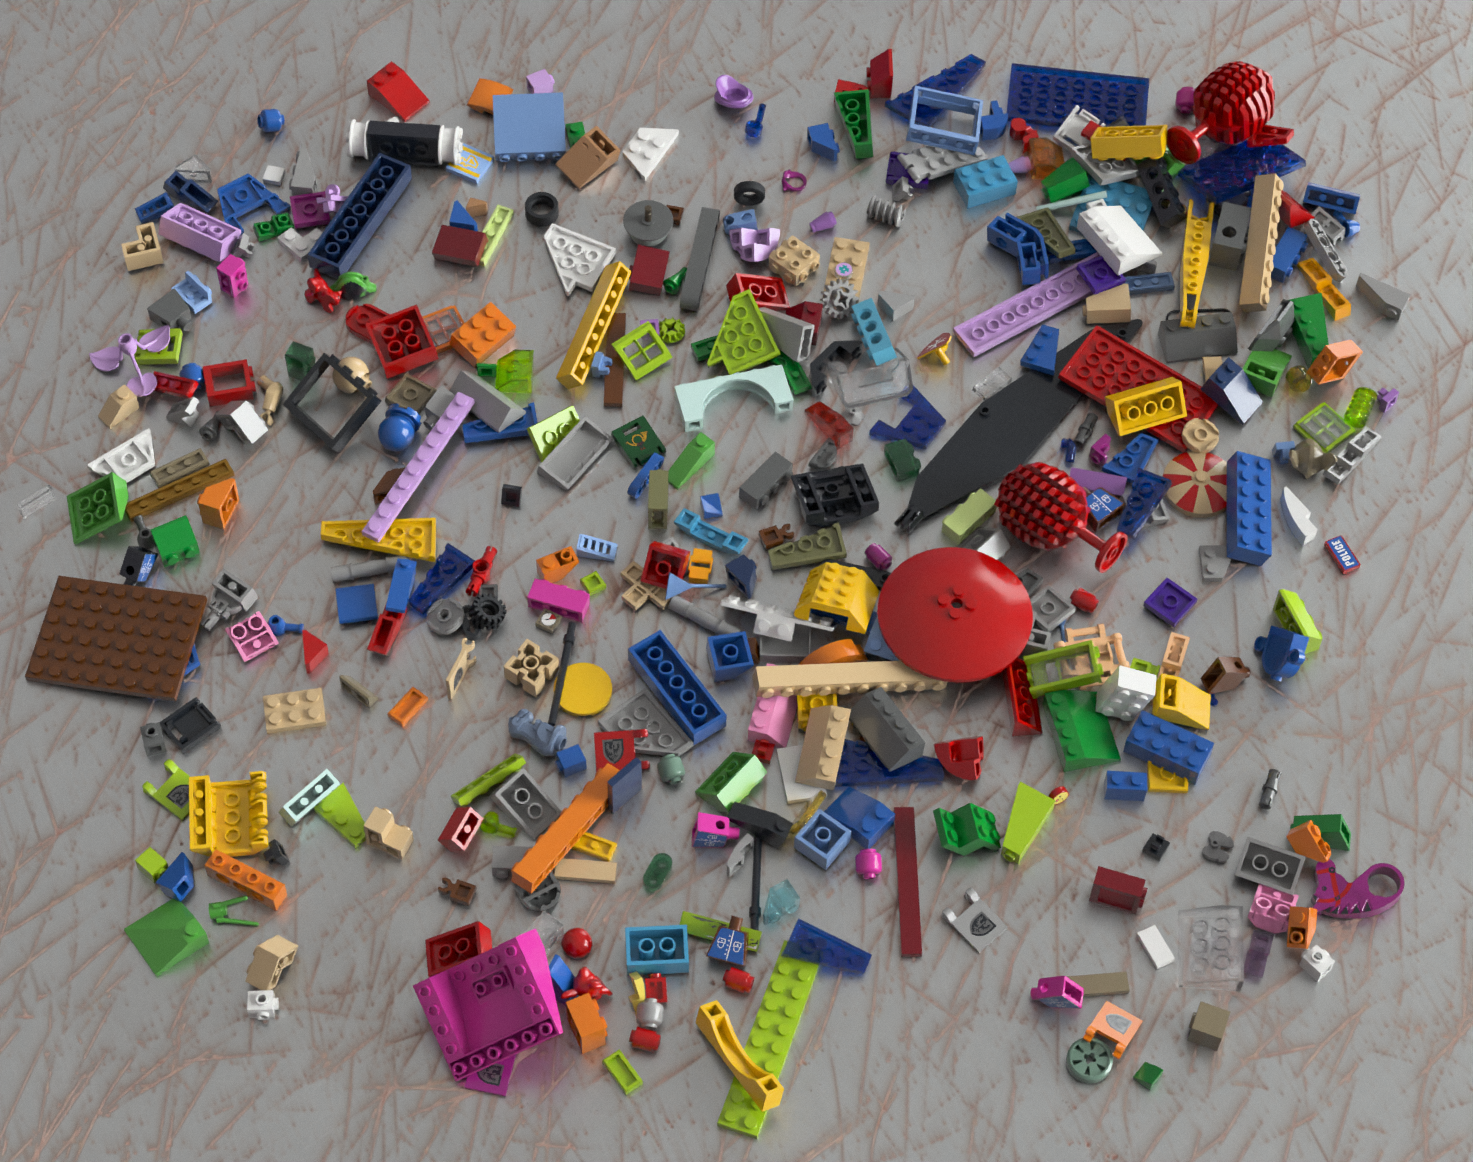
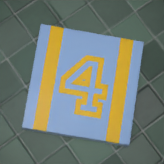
[446,143,494,184]

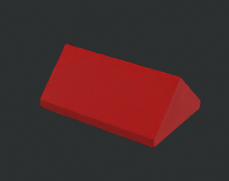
[1279,190,1315,228]

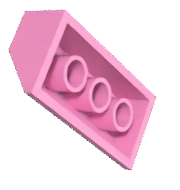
[747,663,797,748]

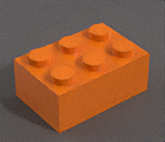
[449,302,516,368]

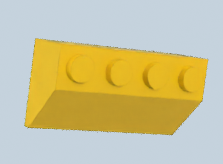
[1091,125,1168,161]
[1105,377,1187,436]

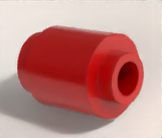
[1070,587,1099,614]
[722,967,755,993]
[629,1026,661,1052]

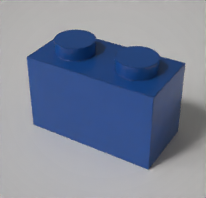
[1104,771,1147,801]

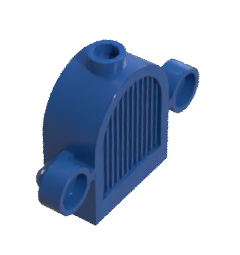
[1254,625,1309,681]

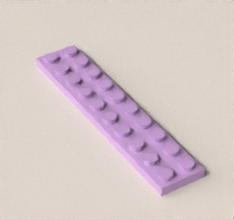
[953,252,1101,357]

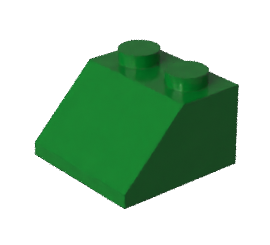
[150,515,200,567]

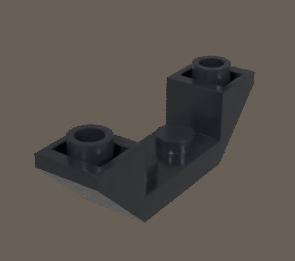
[809,340,863,397]

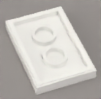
[776,745,827,804]

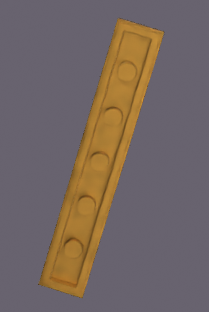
[125,459,235,522]

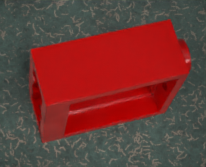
[202,359,256,407]

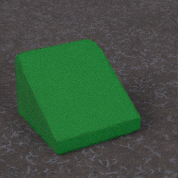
[477,363,497,377]
[1133,1062,1164,1090]

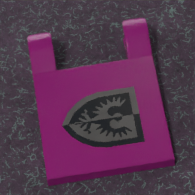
[464,1054,517,1097]

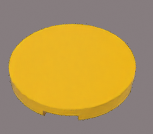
[553,663,612,717]

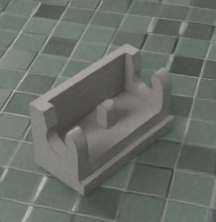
[1311,206,1345,246]

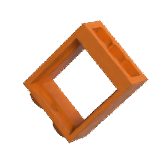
[1307,340,1363,385]

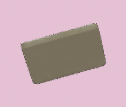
[339,675,379,708]

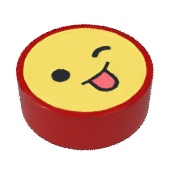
[1048,786,1069,805]

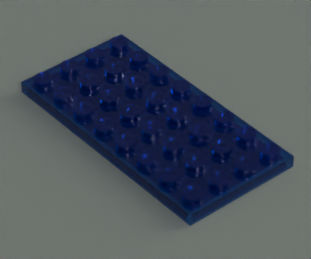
[1006,63,1149,127]

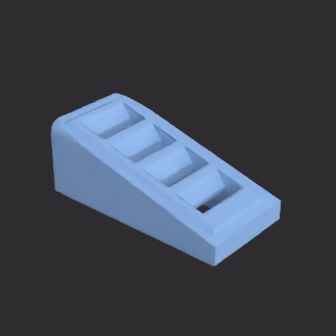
[576,534,618,562]

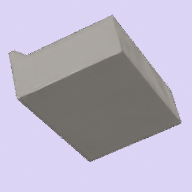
[760,624,811,663]

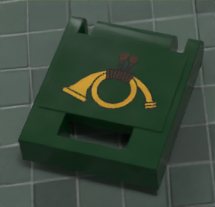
[611,415,666,469]

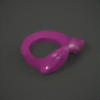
[781,169,807,192]

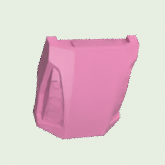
[224,611,279,662]
[1248,884,1299,934]

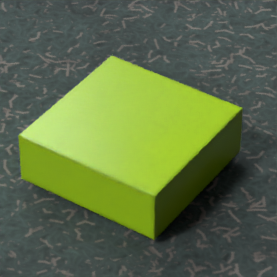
[580,571,606,596]

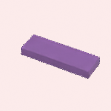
[1070,467,1127,496]

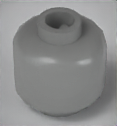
[636,998,664,1030]

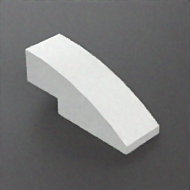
[1280,486,1318,546]

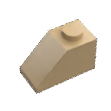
[98,384,139,429]

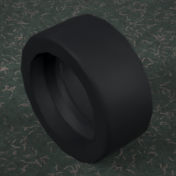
[525,192,559,226]

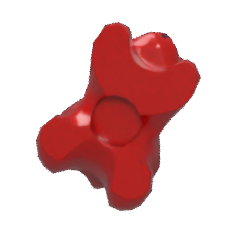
[304,268,342,313]
[561,967,613,1001]

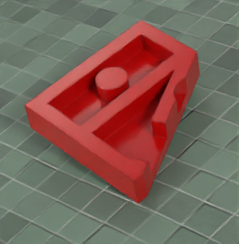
[1247,125,1294,147]

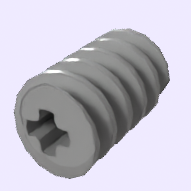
[866,195,906,228]

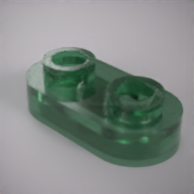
[643,853,672,891]

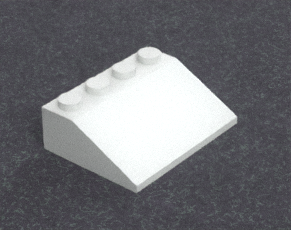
[1077,206,1162,275]

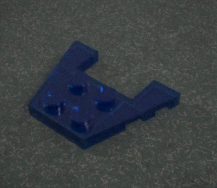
[869,382,946,450]

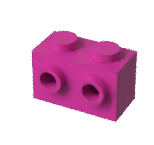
[216,254,248,298]

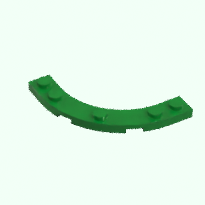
[691,335,811,395]

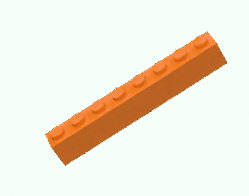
[511,763,620,894]

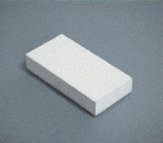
[1136,925,1175,970]

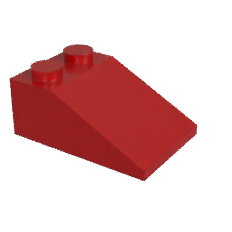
[367,61,430,122]
[726,273,790,312]
[425,921,492,977]

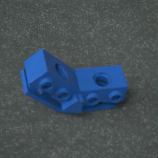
[987,212,1049,285]

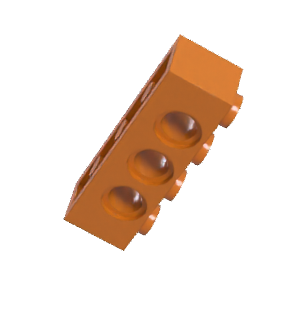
[204,849,287,911]

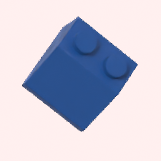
[706,631,754,682]

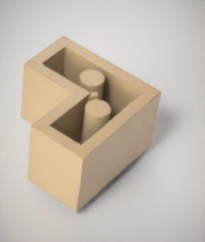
[121,222,163,271]
[364,806,414,860]
[245,935,298,990]

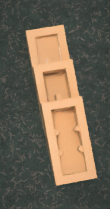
[1150,632,1190,706]

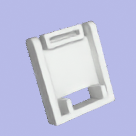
[1053,105,1106,151]

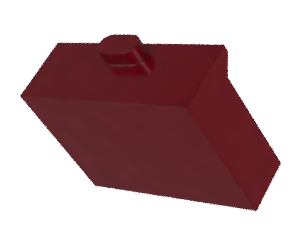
[432,225,489,267]
[628,245,670,296]

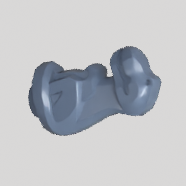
[508,709,567,756]

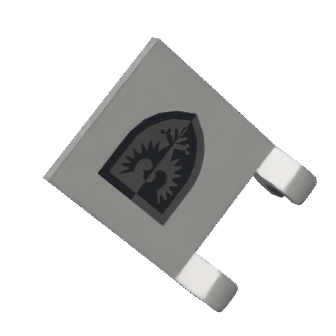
[941,887,1008,953]

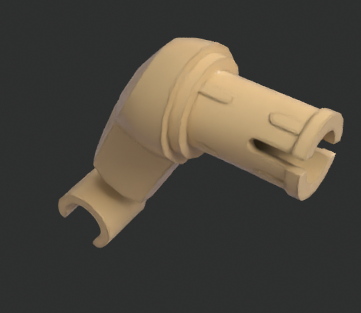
[258,375,283,426]

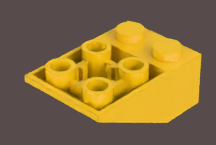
[1152,673,1211,730]

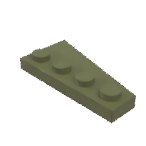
[1017,207,1076,259]
[768,522,847,570]

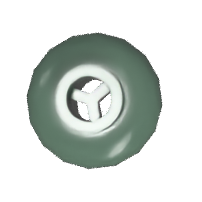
[657,754,686,785]

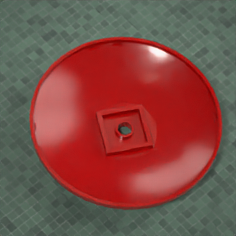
[877,547,1033,683]

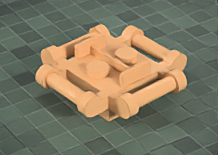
[1053,623,1130,690]

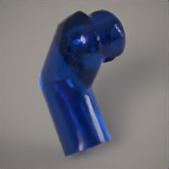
[1061,438,1076,463]

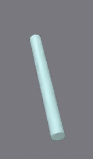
[1036,190,1107,210]

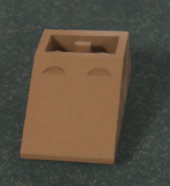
[555,126,620,189]

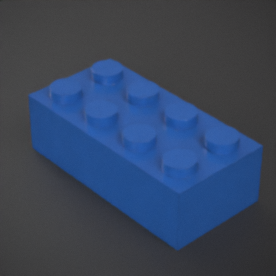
[1123,710,1214,785]

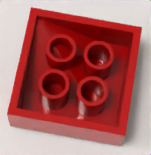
[365,304,439,379]

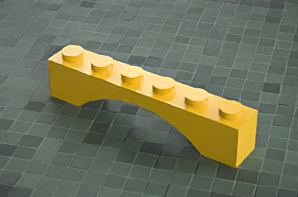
[695,1000,784,1112]

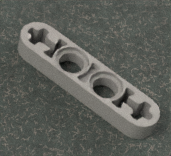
[1303,219,1348,282]

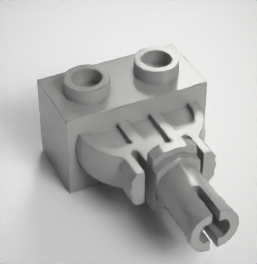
[200,568,258,632]

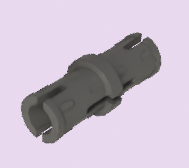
[1073,413,1098,448]
[1258,769,1282,810]

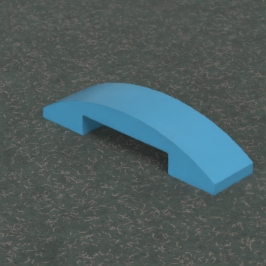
[674,508,748,554]

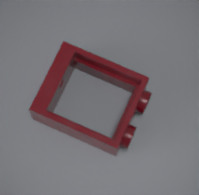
[1089,866,1148,915]

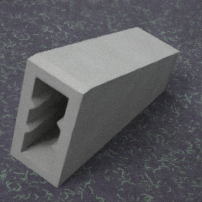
[759,307,815,362]

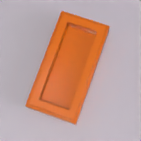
[387,687,428,727]

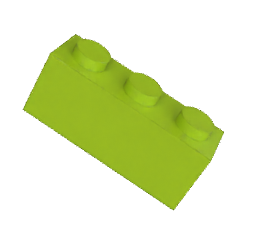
[1272,589,1322,654]

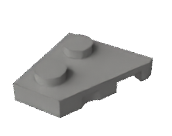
[1199,545,1232,582]

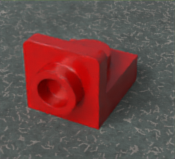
[644,973,667,1003]

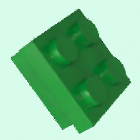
[933,803,1001,856]

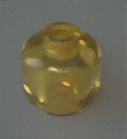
[1285,365,1313,393]

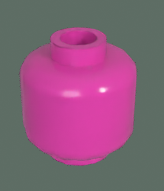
[1175,86,1194,114]
[855,849,882,879]

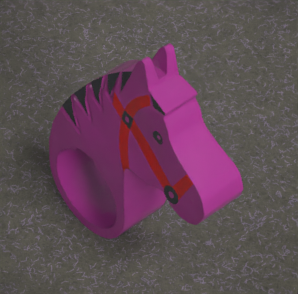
[1311,859,1405,919]

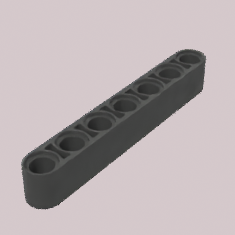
[680,207,720,311]

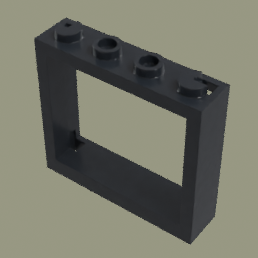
[282,353,382,453]

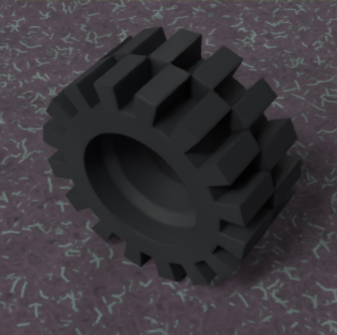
[469,593,507,631]

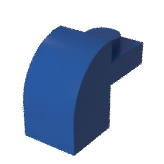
[980,100,1008,141]

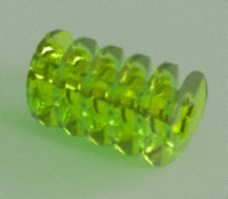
[1344,387,1378,428]

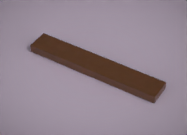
[604,313,626,407]

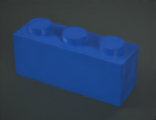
[1303,182,1360,214]
[1271,226,1308,283]

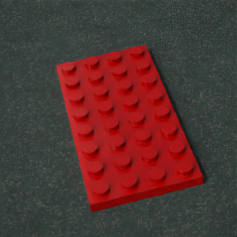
[1058,325,1219,453]

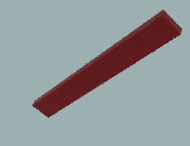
[894,807,922,957]

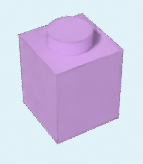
[526,69,554,94]

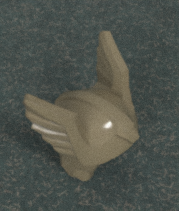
[1289,439,1338,479]

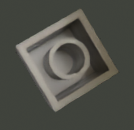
[1188,1001,1230,1051]

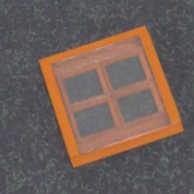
[422,305,465,354]

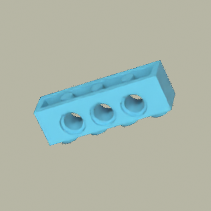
[851,298,897,366]

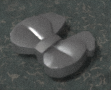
[1202,831,1234,863]

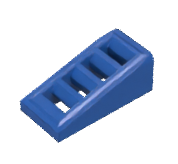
[135,192,175,224]

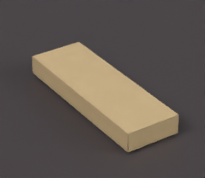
[554,858,617,884]

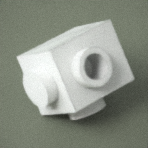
[1299,945,1335,982]
[247,990,279,1020]

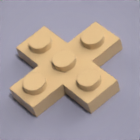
[621,561,673,611]

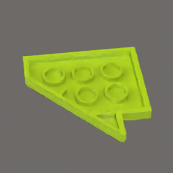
[707,289,780,375]

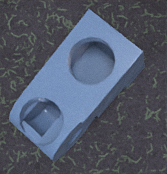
[723,209,758,235]

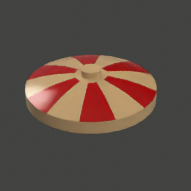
[1161,451,1227,518]

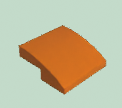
[466,78,514,115]

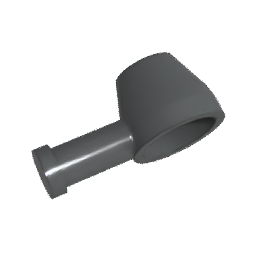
[134,515,154,549]

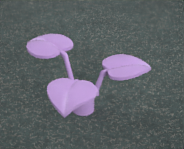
[89,325,170,397]

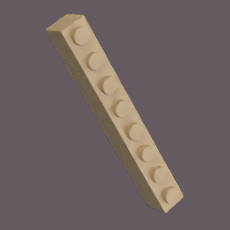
[1239,173,1284,313]

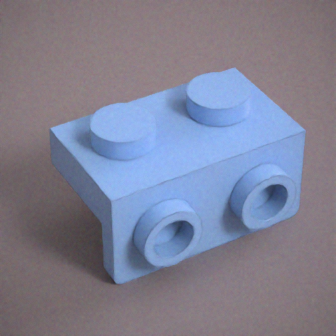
[171,271,212,314]

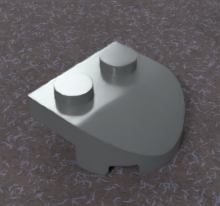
[512,871,561,911]

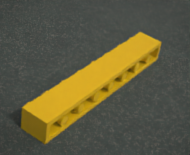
[556,261,632,389]

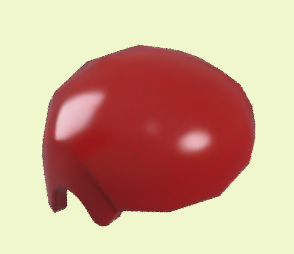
[561,928,593,959]

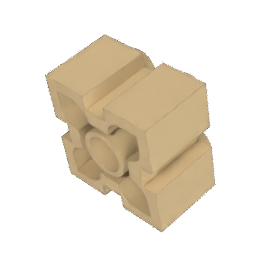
[503,639,559,697]

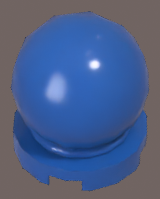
[378,403,422,452]

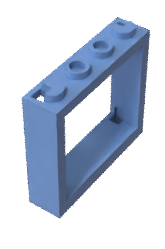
[906,85,983,155]

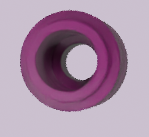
[864,543,892,570]

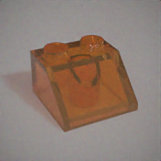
[1027,137,1065,179]

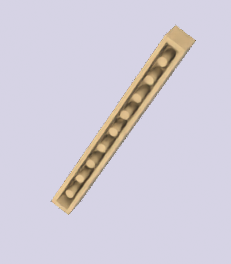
[752,661,948,698]

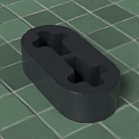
[461,605,482,641]

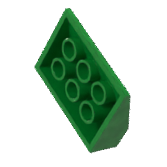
[1042,690,1121,772]

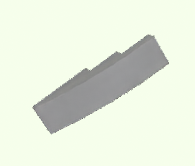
[1322,426,1382,485]

